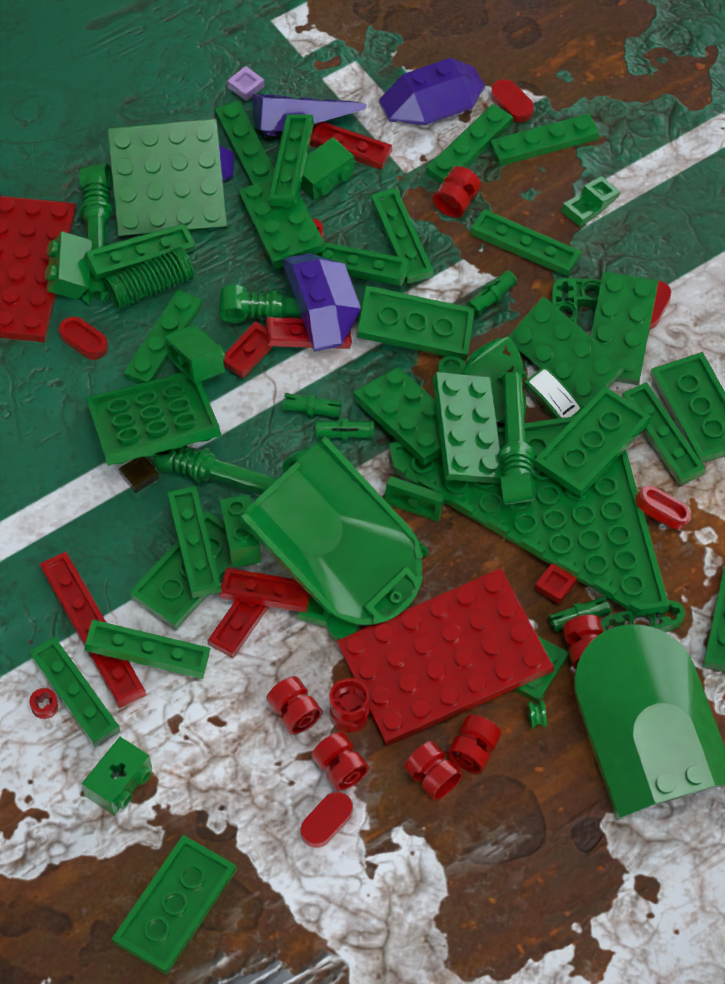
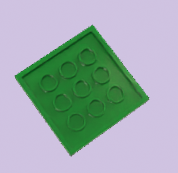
[108,119,227,238]
[86,372,221,466]

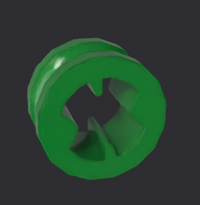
[527,700,547,729]

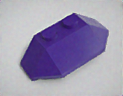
[379,58,485,125]
[282,253,361,352]

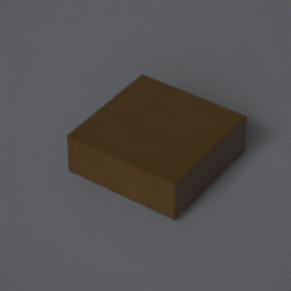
[119,457,160,493]

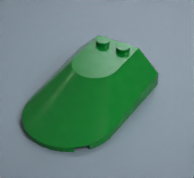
[237,436,423,625]
[574,624,725,821]

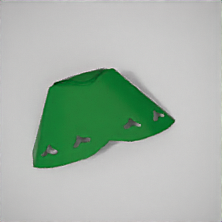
[461,337,526,424]

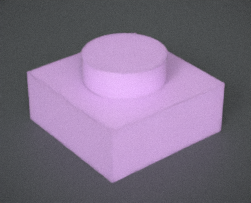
[227,66,265,101]

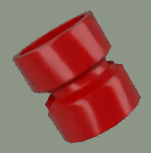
[433,166,481,218]
[562,615,604,669]
[266,676,323,735]
[329,678,369,733]
[447,715,502,774]
[312,732,369,792]
[404,741,463,801]

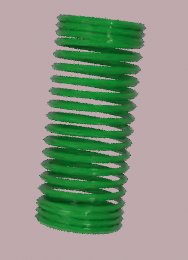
[105,246,195,310]

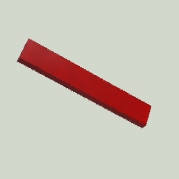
[39,551,146,709]

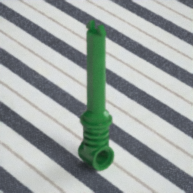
[79,163,113,305]
[219,285,362,323]
[498,367,535,505]
[151,445,277,495]

